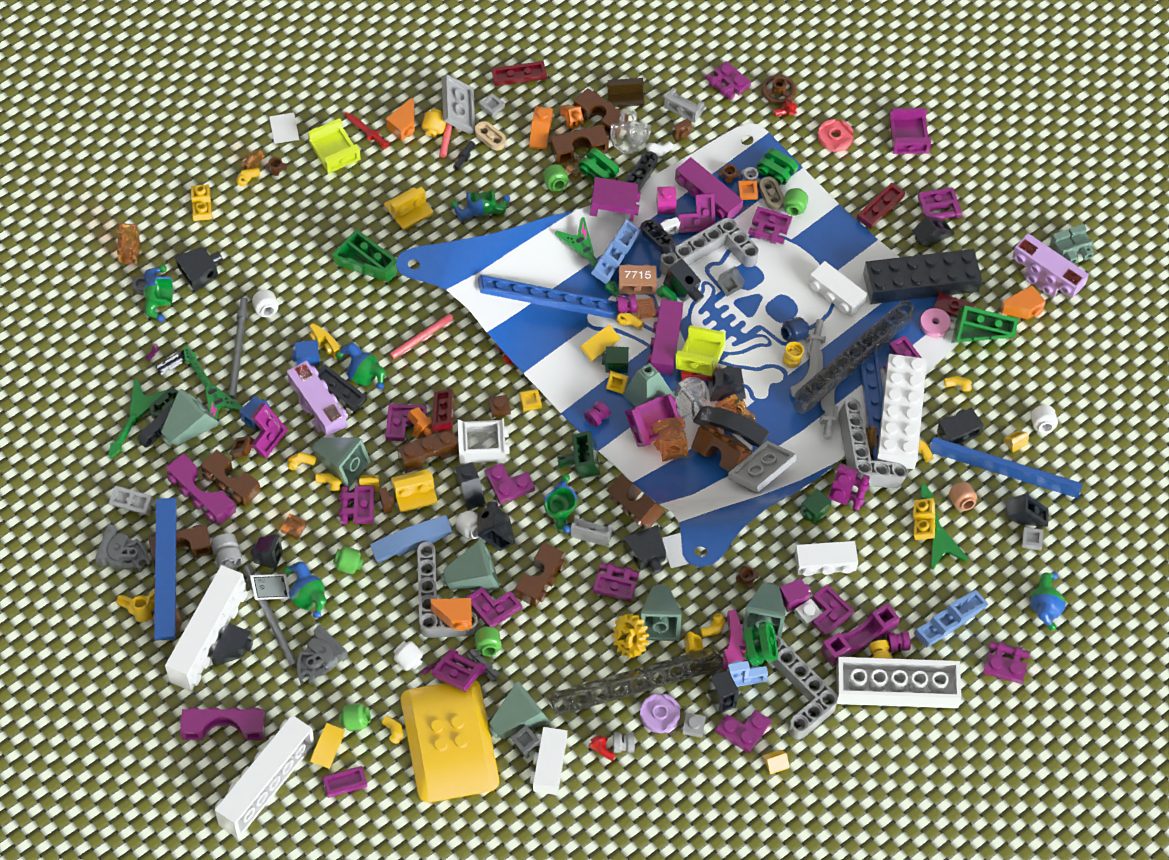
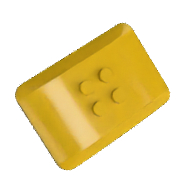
[401,680,499,802]

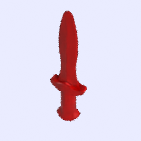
[344,112,390,149]

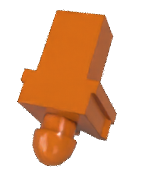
[559,104,584,129]
[407,407,434,439]

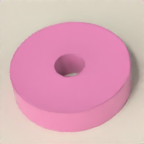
[920,308,951,338]

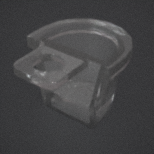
[610,109,651,154]
[673,377,710,419]

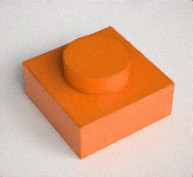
[738,180,758,200]

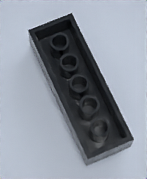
[863,249,982,304]

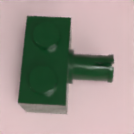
[557,431,600,479]

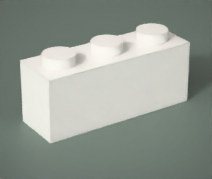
[809,261,867,317]
[795,541,858,576]
[530,727,568,795]

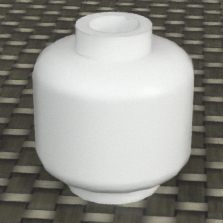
[252,290,279,317]
[1031,405,1058,433]
[455,511,479,540]
[393,641,423,671]

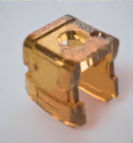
[651,417,689,462]

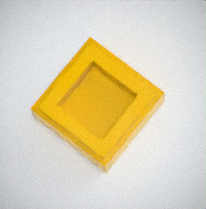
[519,389,542,412]

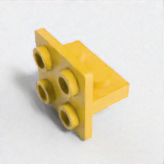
[384,186,433,230]
[391,469,438,512]

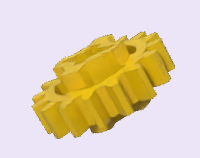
[611,614,649,658]

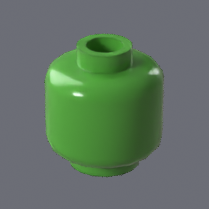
[543,164,569,191]
[783,188,808,216]
[333,546,364,574]
[474,626,502,657]
[339,703,371,731]

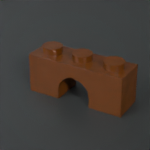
[574,88,629,140]
[550,124,609,164]
[691,425,753,472]
[397,429,459,474]
[201,449,261,507]
[606,473,665,529]
[148,525,213,567]
[515,542,566,607]

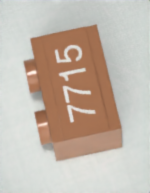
[619,264,657,295]

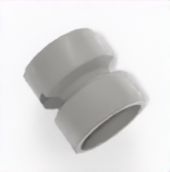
[211,533,243,569]

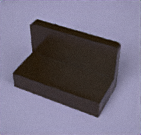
[607,78,645,108]

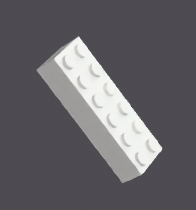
[877,354,927,469]
[165,565,247,691]
[836,657,961,708]
[215,715,315,839]

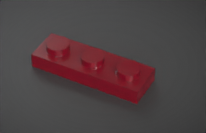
[491,61,547,87]
[857,183,905,229]
[432,389,454,432]

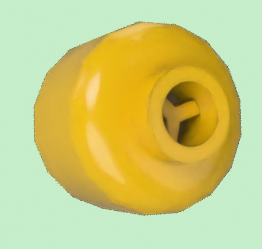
[421,109,446,137]

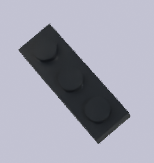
[317,364,367,412]

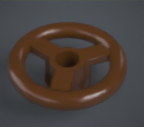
[761,75,797,104]

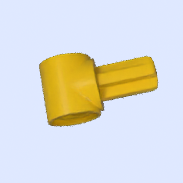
[116,589,155,622]

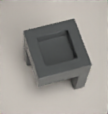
[717,266,745,296]
[511,725,540,759]

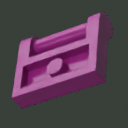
[917,187,962,219]
[432,649,486,692]

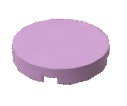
[640,693,680,733]

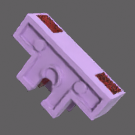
[1012,233,1089,298]
[287,361,348,437]

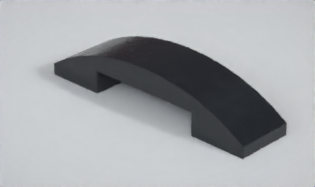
[693,406,769,447]

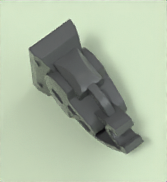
[95,524,151,573]
[296,624,348,684]

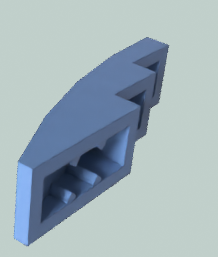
[591,219,641,284]
[370,515,453,563]
[913,590,989,648]

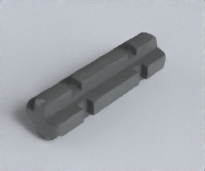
[466,649,500,682]

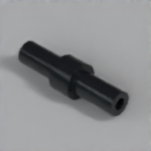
[453,141,475,171]

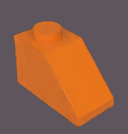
[386,98,415,141]
[529,106,553,150]
[1000,285,1046,319]
[431,598,472,631]

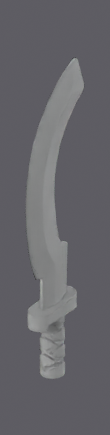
[790,319,826,397]
[819,366,852,440]

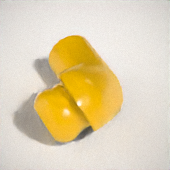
[236,167,260,186]
[616,313,645,330]
[944,376,972,392]
[918,440,934,462]
[287,452,316,470]
[316,473,342,491]
[700,613,725,638]
[382,715,404,744]

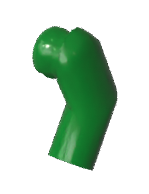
[656,285,677,301]

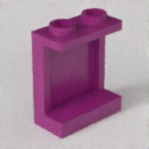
[889,107,931,154]
[589,177,641,222]
[624,394,684,447]

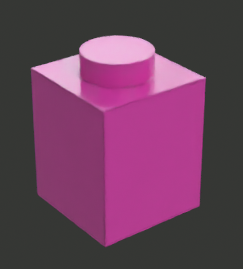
[656,186,677,214]

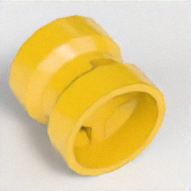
[782,342,804,368]
[869,640,892,659]

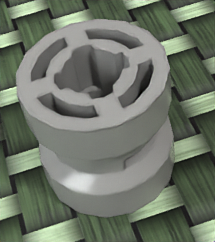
[613,732,635,753]

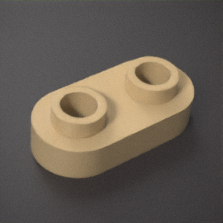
[475,121,506,150]

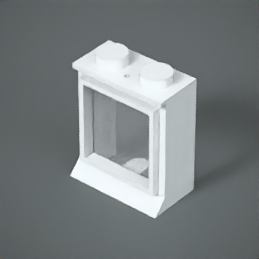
[458,419,509,463]

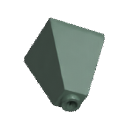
[623,363,676,407]
[161,389,220,446]
[312,437,371,488]
[441,540,501,590]
[742,582,786,638]
[641,584,682,641]
[489,681,550,739]

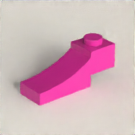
[720,609,746,670]

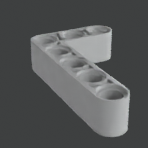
[659,218,759,275]
[838,398,908,488]
[417,542,478,638]
[771,635,838,739]

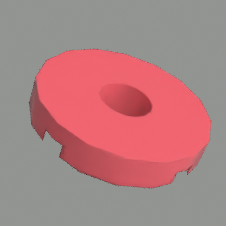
[818,119,853,152]

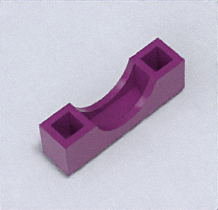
[166,453,236,526]
[821,603,900,668]
[180,707,266,740]

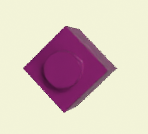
[780,578,811,612]

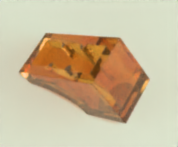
[117,223,141,264]

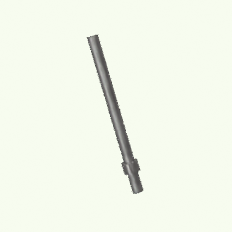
[228,298,248,399]
[243,565,297,668]

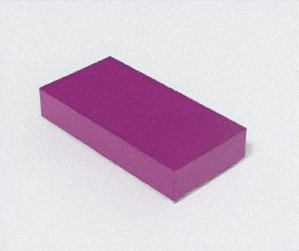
[322,766,368,798]

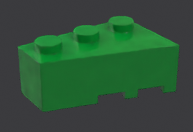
[332,229,399,282]
[951,306,1019,343]

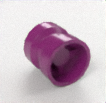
[616,294,637,314]
[584,401,611,427]
[887,631,911,652]

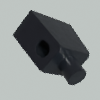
[175,247,223,292]
[663,258,704,304]
[708,366,746,401]
[477,501,515,551]
[623,525,666,574]

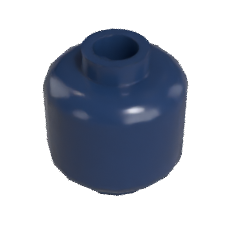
[781,317,809,343]

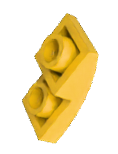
[191,184,212,221]
[309,324,341,360]
[580,324,621,361]
[913,498,935,540]
[310,723,346,769]

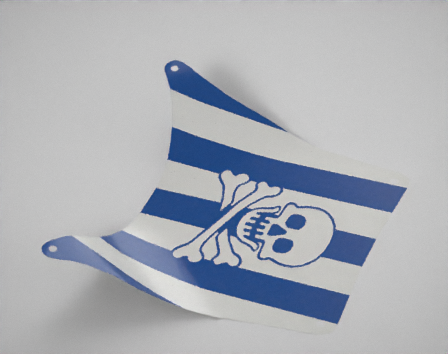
[396,123,959,567]

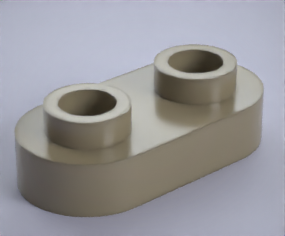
[759,177,784,210]

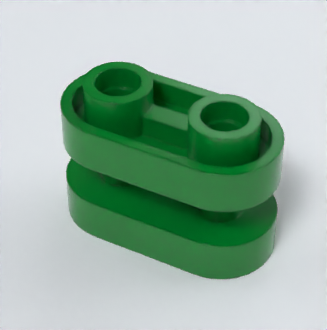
[578,148,619,182]
[756,148,798,185]
[743,621,778,666]

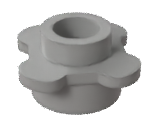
[741,167,760,184]

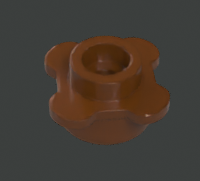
[265,157,287,176]
[718,164,740,183]
[736,566,759,588]

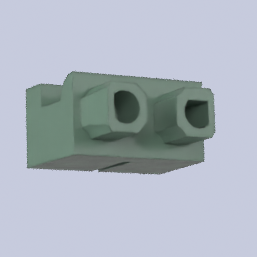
[1050,224,1094,264]

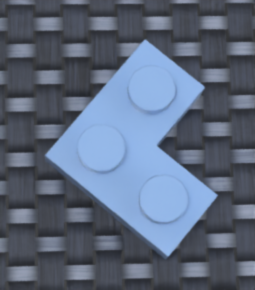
[727,661,768,687]

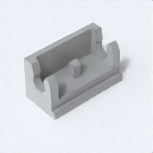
[664,87,705,123]
[108,486,156,516]
[571,515,614,547]

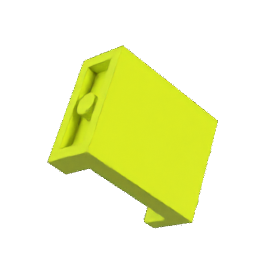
[308,118,361,174]
[676,325,726,376]

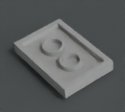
[442,74,475,134]
[728,441,797,493]

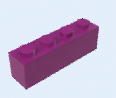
[675,157,743,220]
[647,299,684,375]

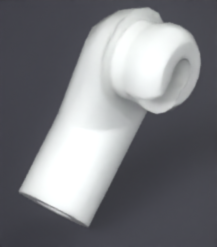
[646,141,674,157]

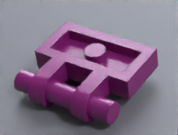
[705,61,751,100]
[748,206,792,244]
[829,464,870,510]
[338,486,375,525]
[593,563,640,602]
[983,641,1030,684]

